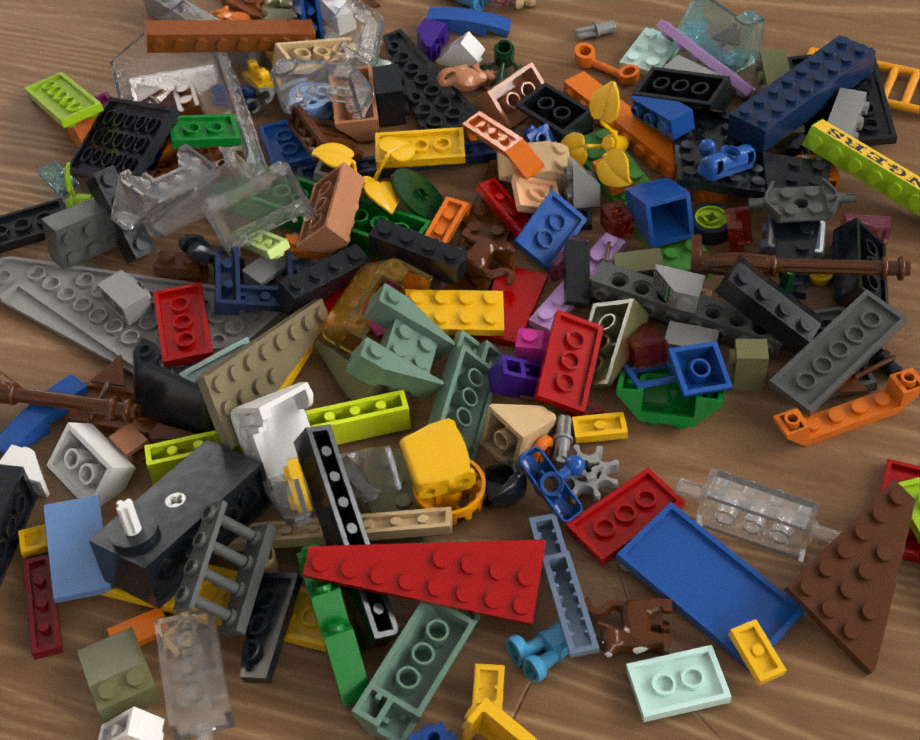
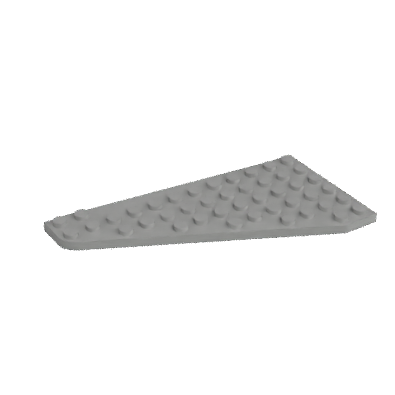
[0,256,287,376]

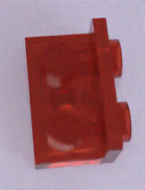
[725,206,753,253]

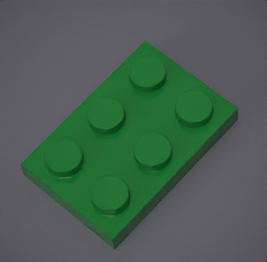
[168,114,241,149]

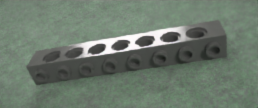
[590,261,784,360]

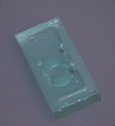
[37,160,80,198]

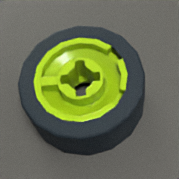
[692,202,733,245]

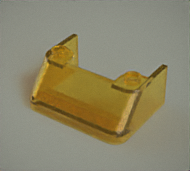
[322,258,433,353]

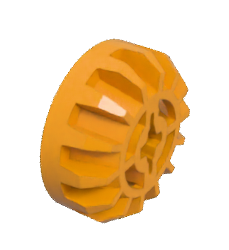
[412,459,486,525]

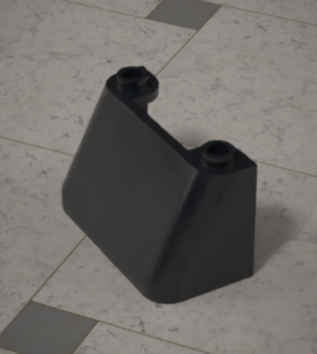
[133,338,215,434]

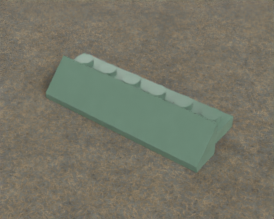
[427,329,504,462]
[351,602,482,740]

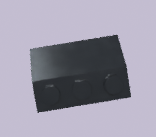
[515,82,594,137]

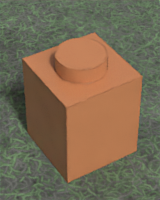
[109,423,149,467]

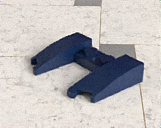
[214,247,311,317]

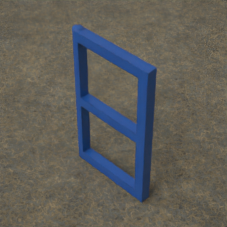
[623,348,678,389]

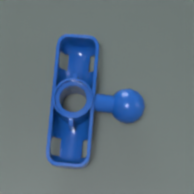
[697,138,756,181]
[517,446,585,522]

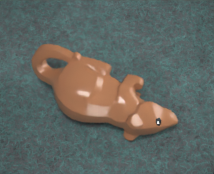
[436,63,496,92]

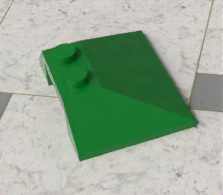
[616,362,724,429]

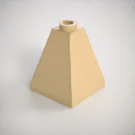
[480,404,557,462]

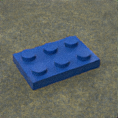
[258,119,317,172]
[512,189,588,273]

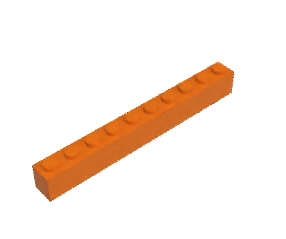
[563,71,729,205]

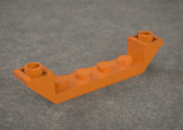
[462,111,545,180]
[401,196,475,295]
[773,367,920,446]

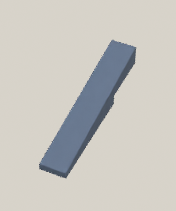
[528,513,599,658]

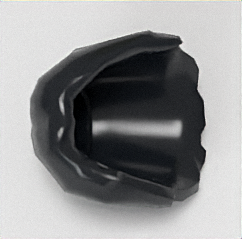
[482,460,527,509]

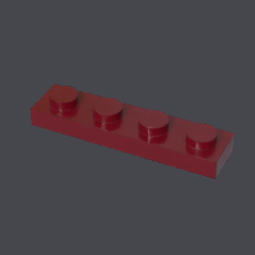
[23,554,64,660]

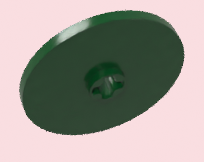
[391,168,444,221]

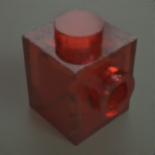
[600,200,634,238]

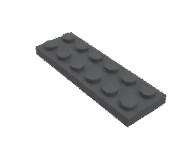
[768,289,908,417]

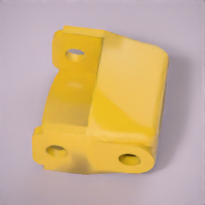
[399,418,476,499]

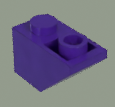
[416,18,449,62]

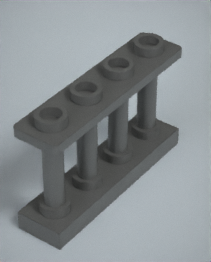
[173,500,277,637]

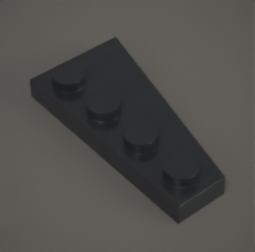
[240,573,303,684]

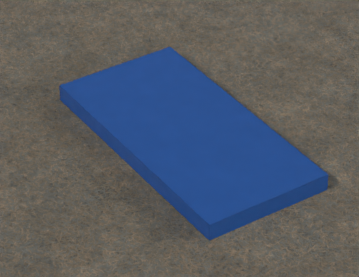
[616,502,805,672]

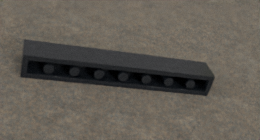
[293,424,400,651]

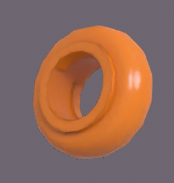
[532,435,554,463]

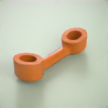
[574,42,639,85]

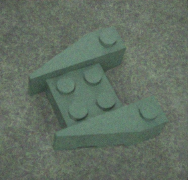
[345,283,455,400]

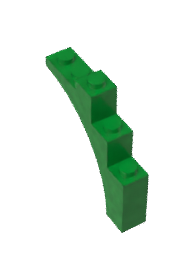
[294,543,369,706]

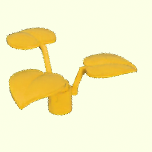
[561,81,631,188]
[311,136,415,215]

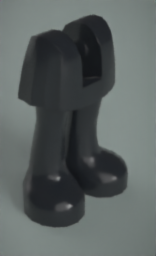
[178,234,245,280]

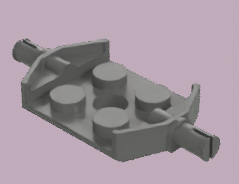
[748,178,856,223]

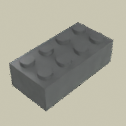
[41,188,143,270]

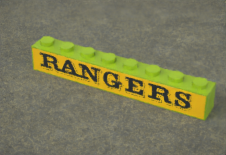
[802,119,920,216]

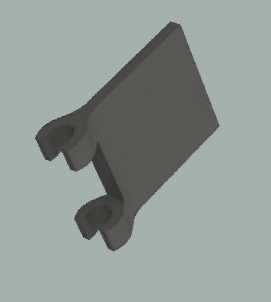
[244,71,308,116]

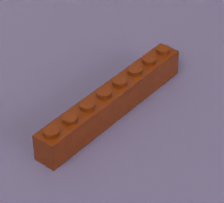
[144,19,316,53]

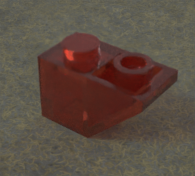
[627,323,669,370]

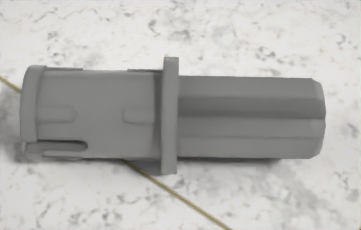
[575,19,616,39]
[552,414,573,464]

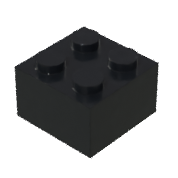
[372,64,409,128]

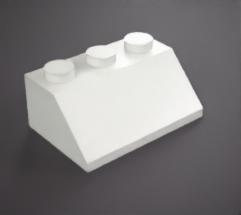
[46,422,136,506]

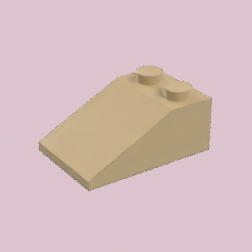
[496,141,570,195]

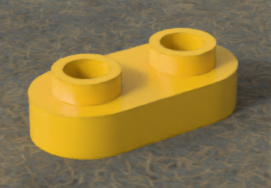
[283,457,313,514]

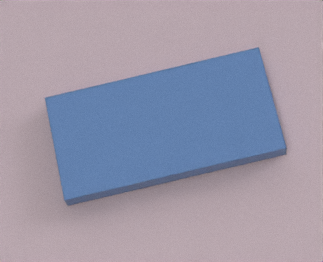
[43,495,112,603]

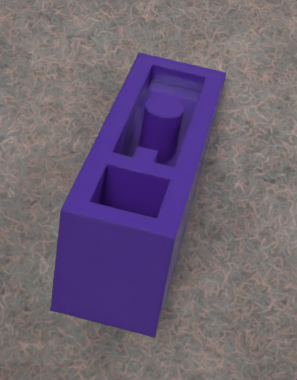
[487,354,542,398]

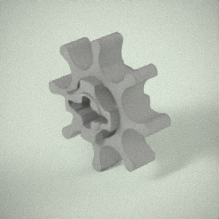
[556,444,619,504]

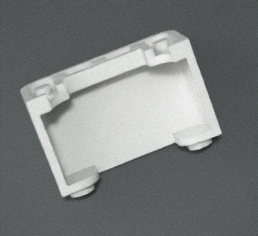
[230,382,313,509]

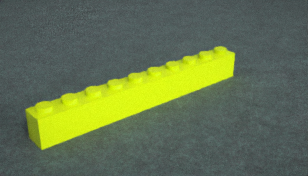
[144,389,412,485]

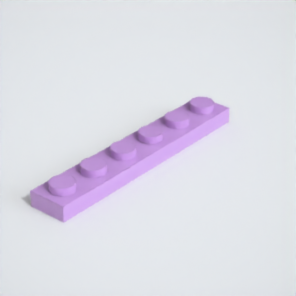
[656,19,759,99]
[529,233,626,333]

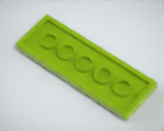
[24,72,104,128]

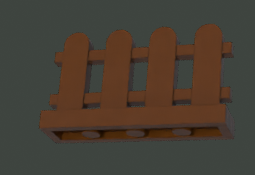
[287,104,364,162]

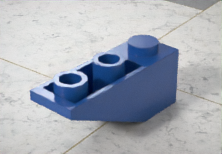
[630,95,695,140]

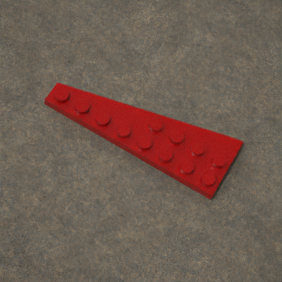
[302,540,546,625]

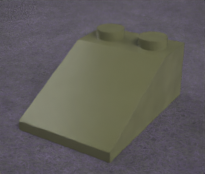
[77,627,162,723]

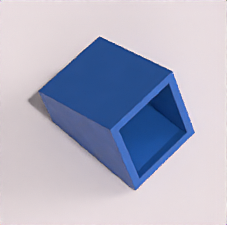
[625,177,694,249]

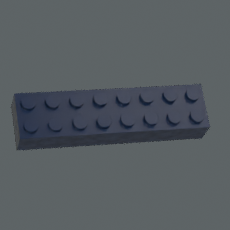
[728,35,876,153]

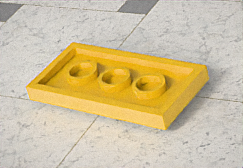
[375,127,466,169]
[405,289,504,336]

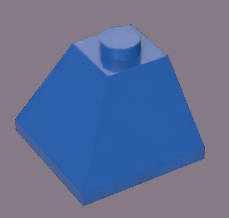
[667,341,733,398]

